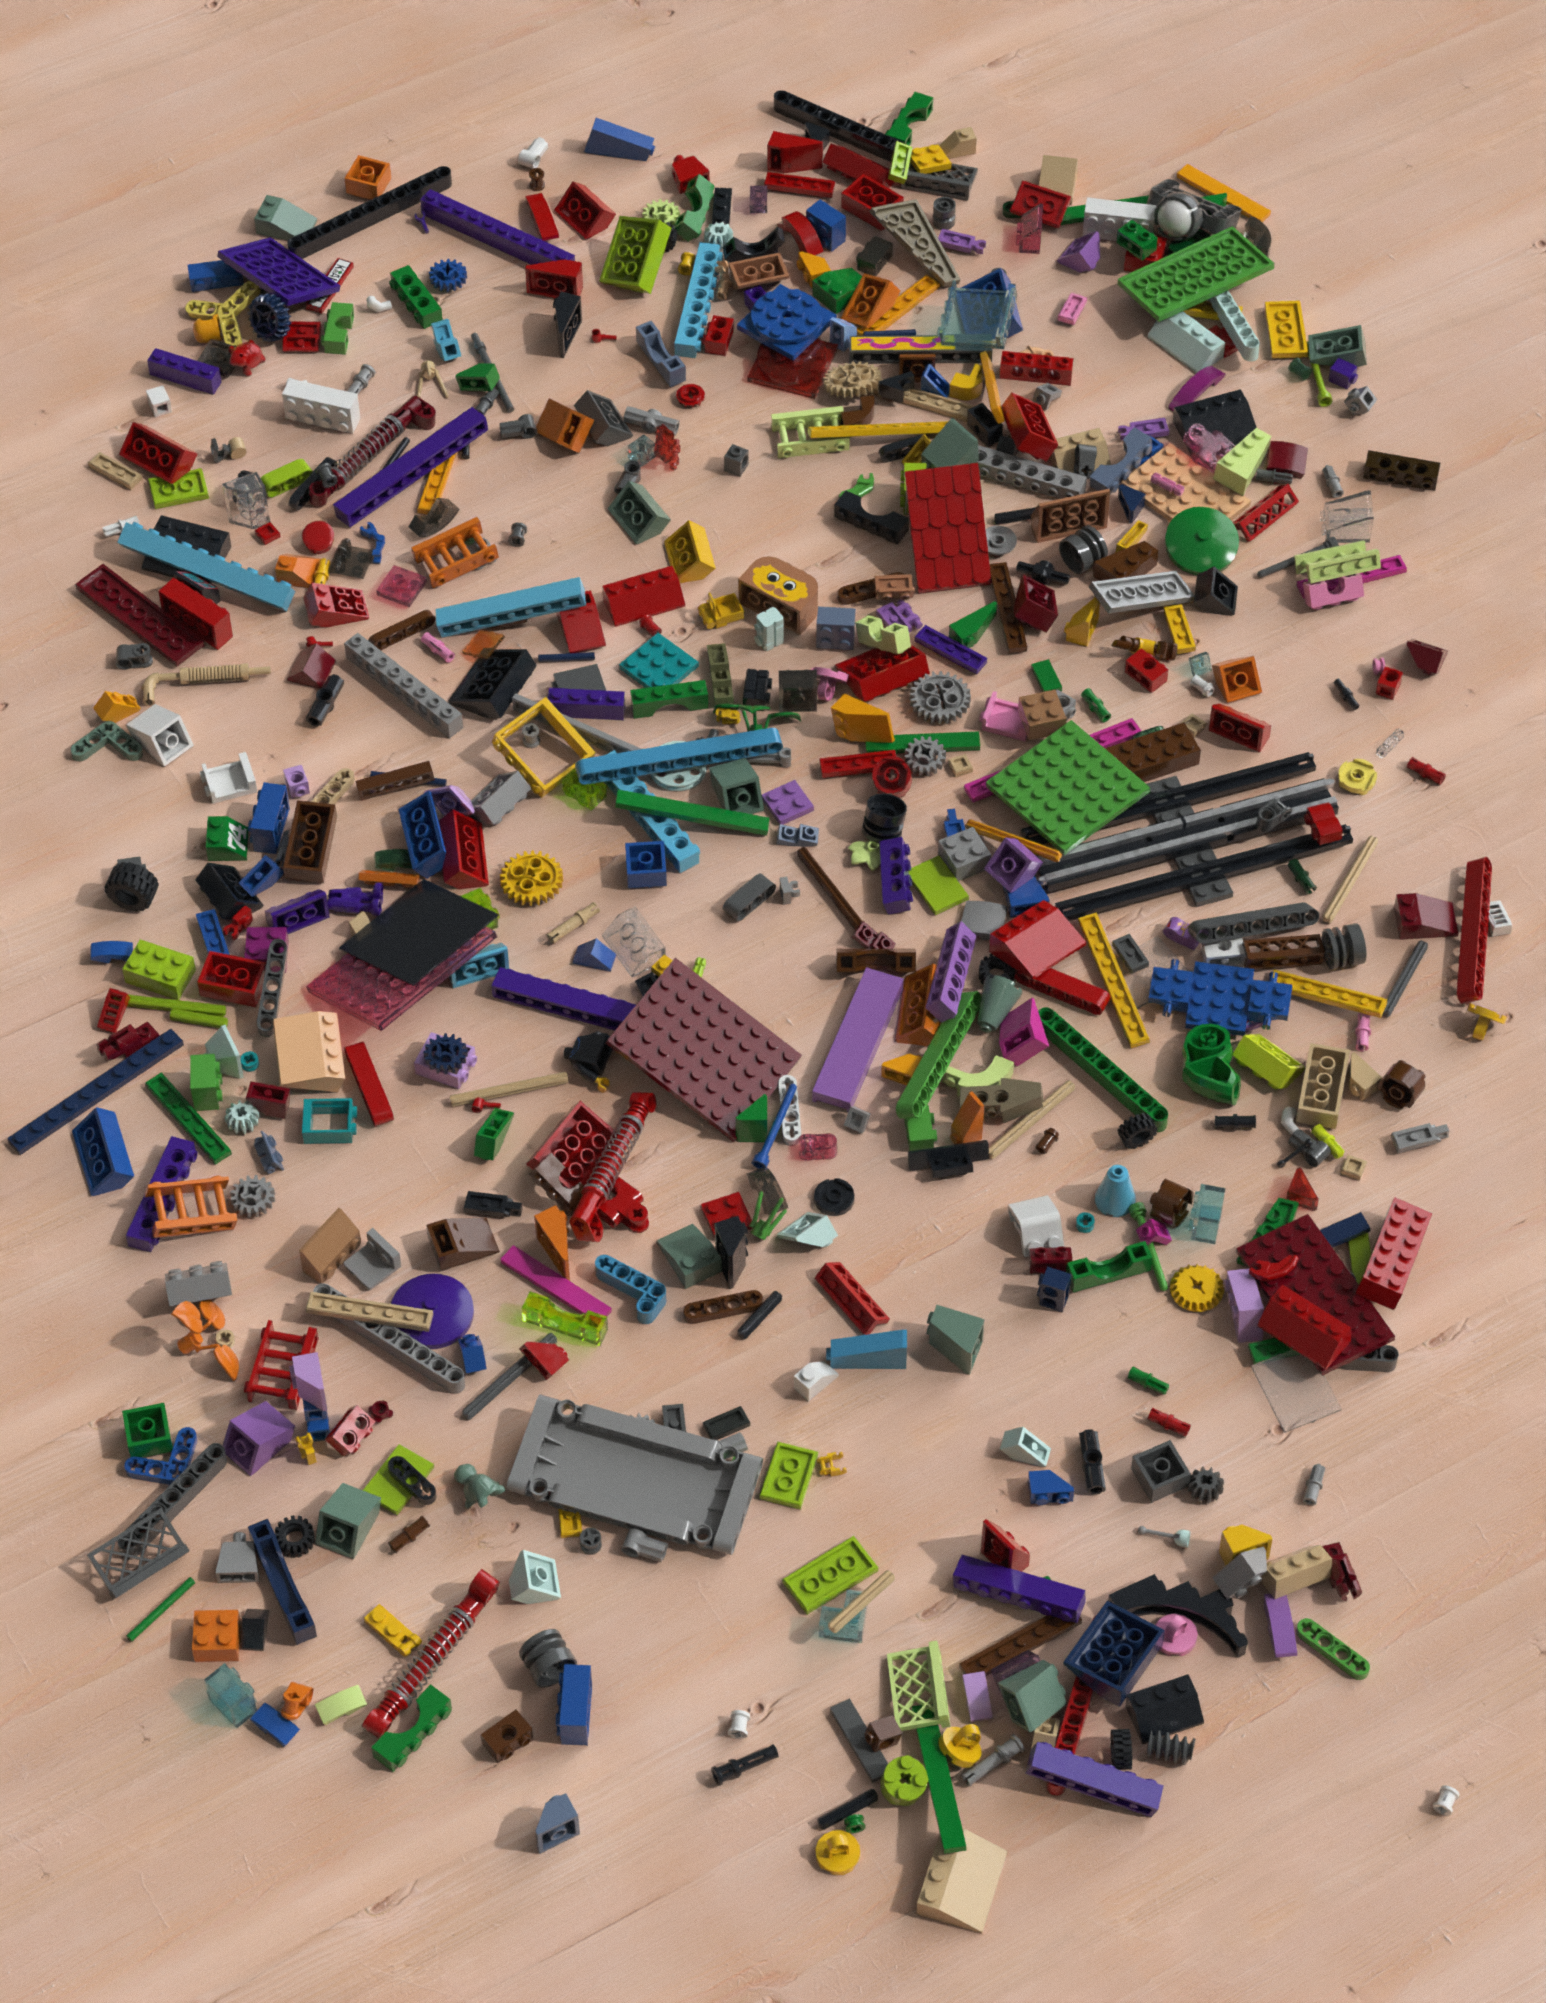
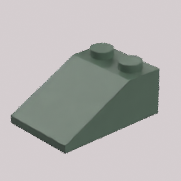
[254,195,317,241]
[1308,325,1367,367]
[656,1224,722,1289]

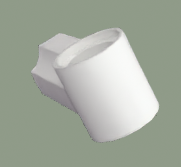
[518,137,548,169]

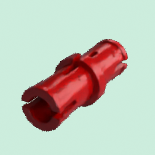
[1407,757,1446,785]
[1147,1407,1191,1437]

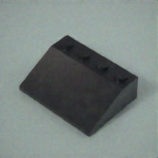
[1173,389,1257,460]
[142,515,231,584]
[448,649,537,718]

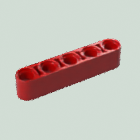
[1014,968,1111,1015]
[344,1041,394,1126]

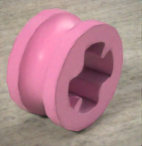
[1372,657,1385,675]

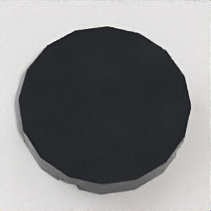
[814,1178,855,1216]

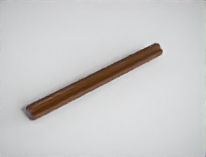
[797,847,862,930]

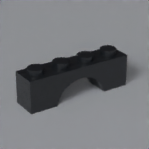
[834,490,909,544]

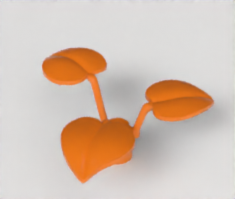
[171,1299,239,1381]

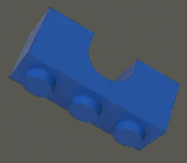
[303,1399,330,1442]

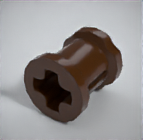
[529,168,545,191]

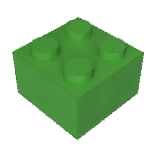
[190,1054,223,1111]

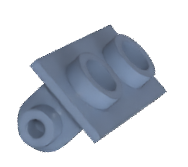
[254,1131,284,1174]

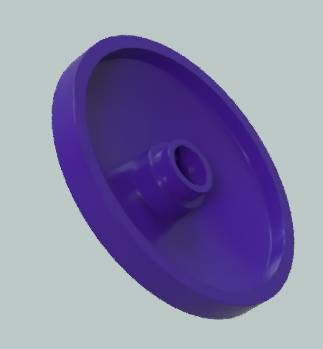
[391,1274,474,1349]

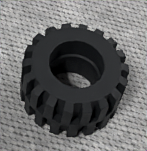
[104,862,159,911]

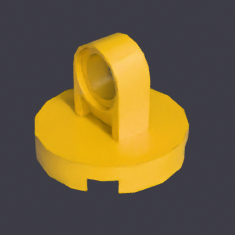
[1467,1003,1507,1041]
[939,1724,981,1768]
[816,1830,860,1875]

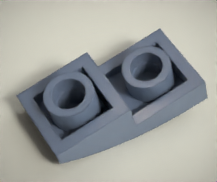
[776,824,819,847]

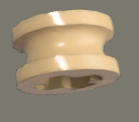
[216,1329,235,1348]

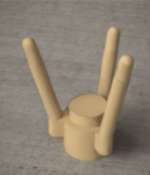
[417,360,449,398]

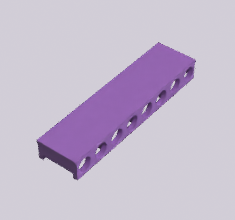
[812,967,904,1112]

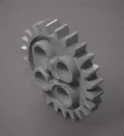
[909,671,971,724]

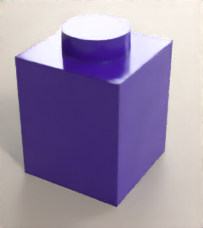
[1328,358,1358,389]

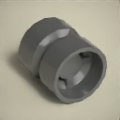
[933,197,956,230]

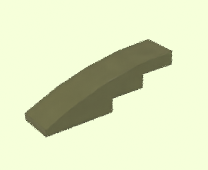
[707,643,734,705]

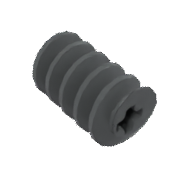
[1147,1730,1196,1765]

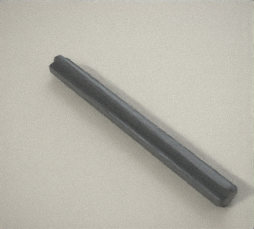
[462,1333,557,1420]

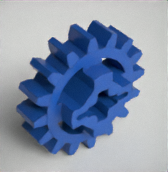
[429,259,467,292]

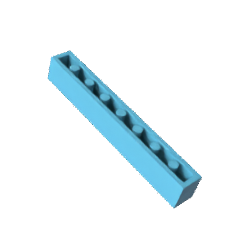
[436,577,586,638]

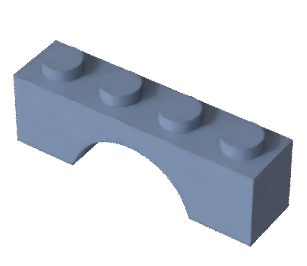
[636,321,686,387]
[1090,427,1152,495]

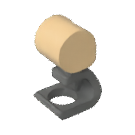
[210,437,247,463]

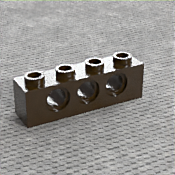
[1363,450,1441,491]

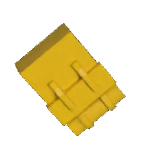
[697,592,744,629]

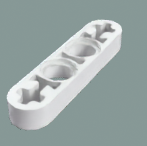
[779,1075,801,1146]

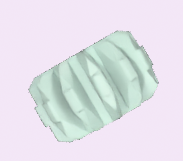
[704,222,733,251]
[225,1100,260,1134]

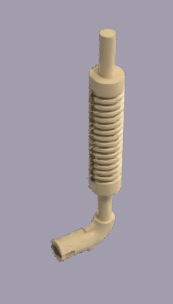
[142,663,271,706]

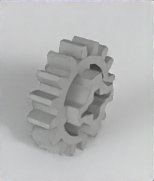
[905,736,946,776]
[230,1175,275,1218]

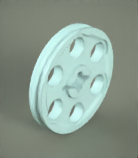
[650,741,707,791]

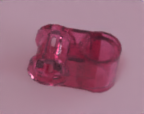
[799,1133,838,1161]

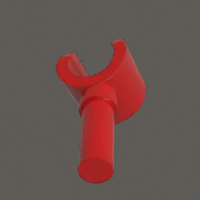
[591,329,617,343]
[306,636,333,648]
[472,1097,501,1113]

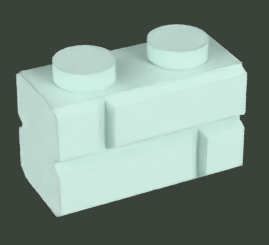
[754,607,784,651]

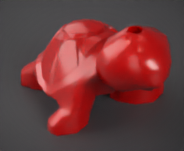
[229,339,266,376]

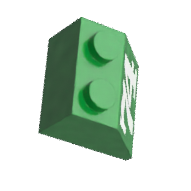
[206,816,249,861]

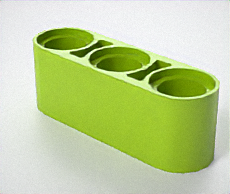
[259,459,313,498]

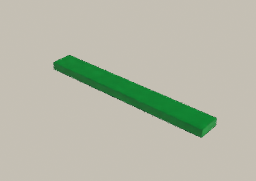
[615,789,770,836]
[912,1703,967,1854]

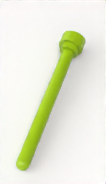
[1307,341,1333,407]

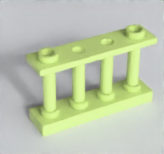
[771,406,850,458]
[1294,540,1381,584]

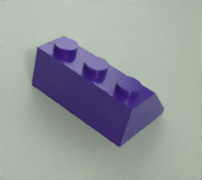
[265,889,330,934]

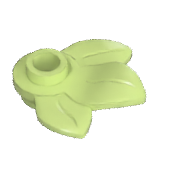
[848,840,881,871]

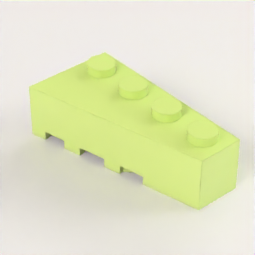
[1213,428,1271,496]

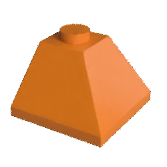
[275,554,320,588]
[1212,656,1262,703]

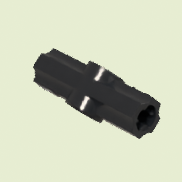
[306,674,344,727]
[1079,1429,1106,1495]

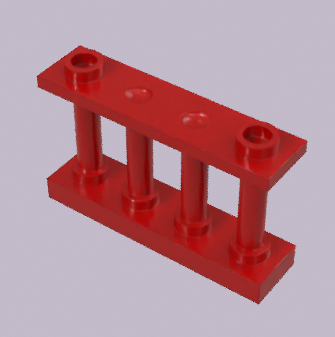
[244,1320,319,1411]

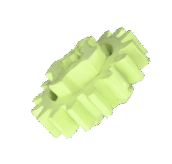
[642,199,680,226]

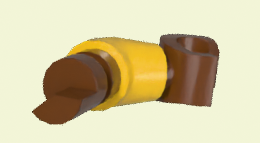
[1111,636,1178,661]

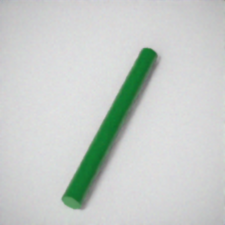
[126,1577,195,1642]

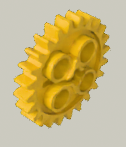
[500,850,564,906]

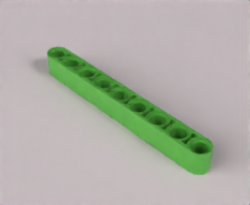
[896,991,981,1119]

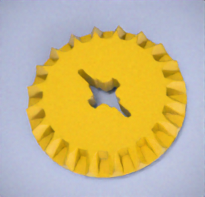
[1170,1264,1224,1312]

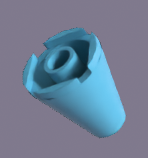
[1095,1165,1136,1217]

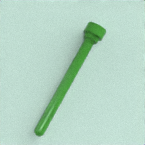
[1129,1202,1168,1291]

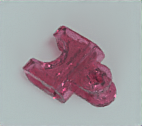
[1183,423,1235,474]

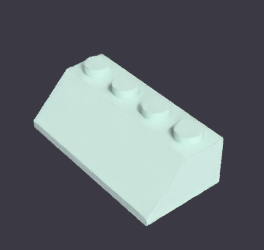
[1147,311,1225,373]

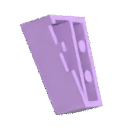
[1223,1269,1264,1343]

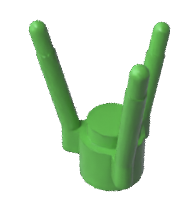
[750,1191,787,1240]

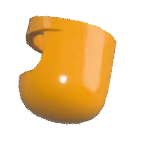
[193,314,221,344]

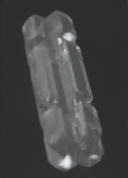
[1376,728,1404,758]

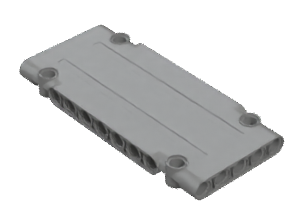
[506,1394,763,1555]

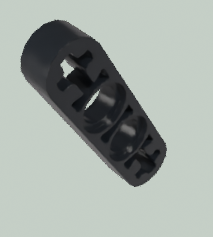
[289,457,337,510]

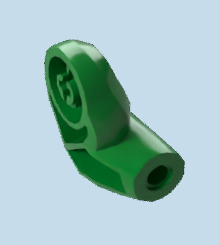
[1181,1024,1241,1106]

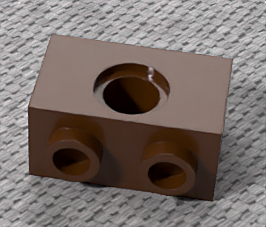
[481,1709,533,1763]

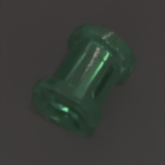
[1288,358,1312,381]

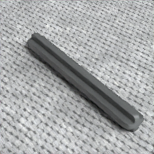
[1382,940,1428,1017]

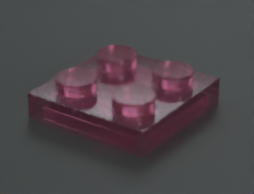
[376,565,427,607]

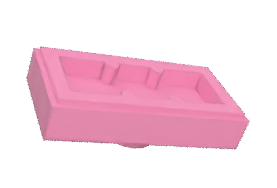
[1058,293,1087,325]

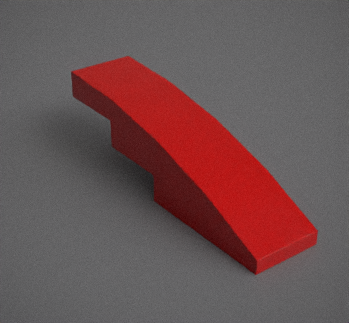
[525,193,559,241]

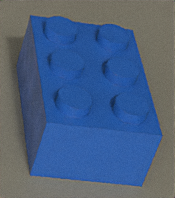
[248,782,290,854]
[556,1664,592,1746]

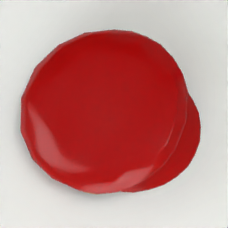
[302,521,334,554]

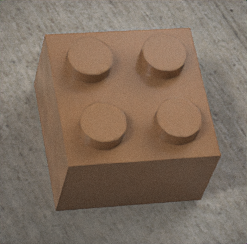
[1018,690,1066,740]

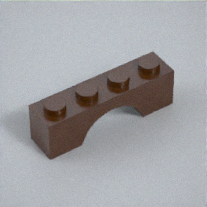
[836,949,916,972]

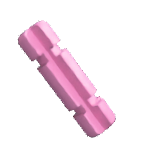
[1151,472,1184,496]

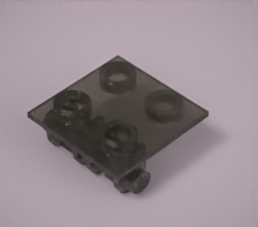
[328,538,373,579]

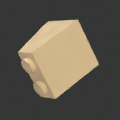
[1039,155,1078,204]

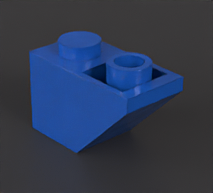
[458,1334,487,1373]
[1028,1470,1074,1505]

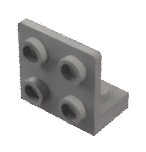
[343,1228,401,1290]

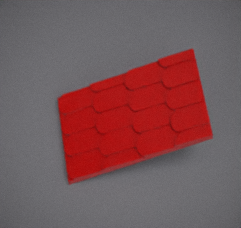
[904,463,991,594]

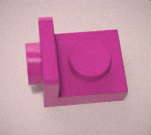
[1136,1219,1172,1245]

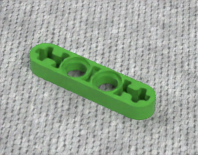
[1296,1618,1370,1680]

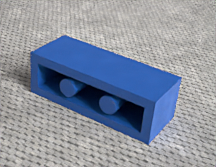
[187,260,244,292]

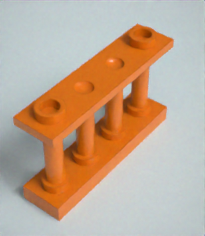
[411,517,499,588]
[145,1175,238,1238]

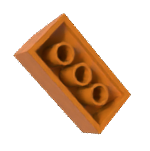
[895,963,941,1046]

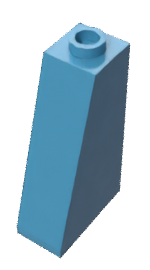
[826,1330,907,1369]

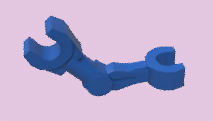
[360,522,385,564]

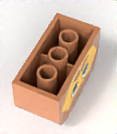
[738,556,818,635]

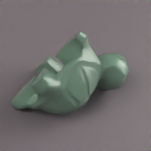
[454,1464,506,1509]

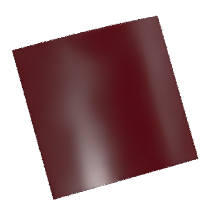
[1265,441,1308,479]

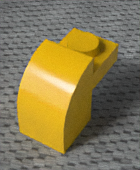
[949,364,984,401]

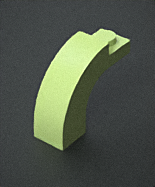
[942,1055,1014,1096]

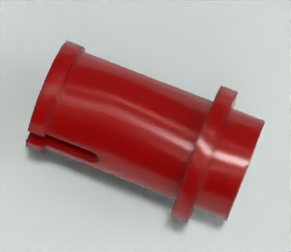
[639,615,662,637]

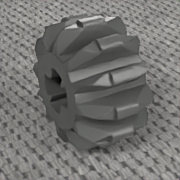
[1188,1466,1224,1504]

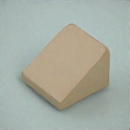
[349,911,370,936]

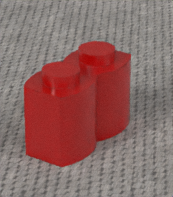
[1304,802,1343,845]

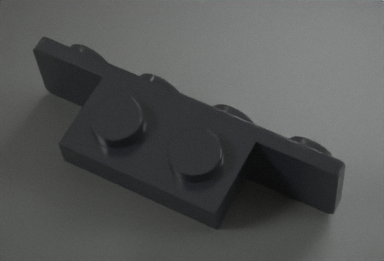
[908,1140,989,1178]

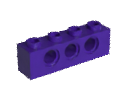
[880,837,913,915]

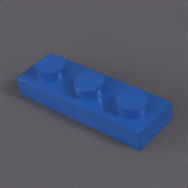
[196,909,230,955]

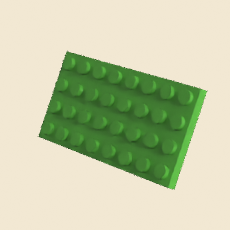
[1118,226,1275,322]

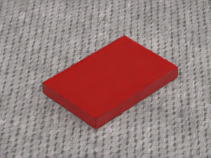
[1010,180,1071,229]

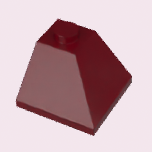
[1406,639,1449,676]

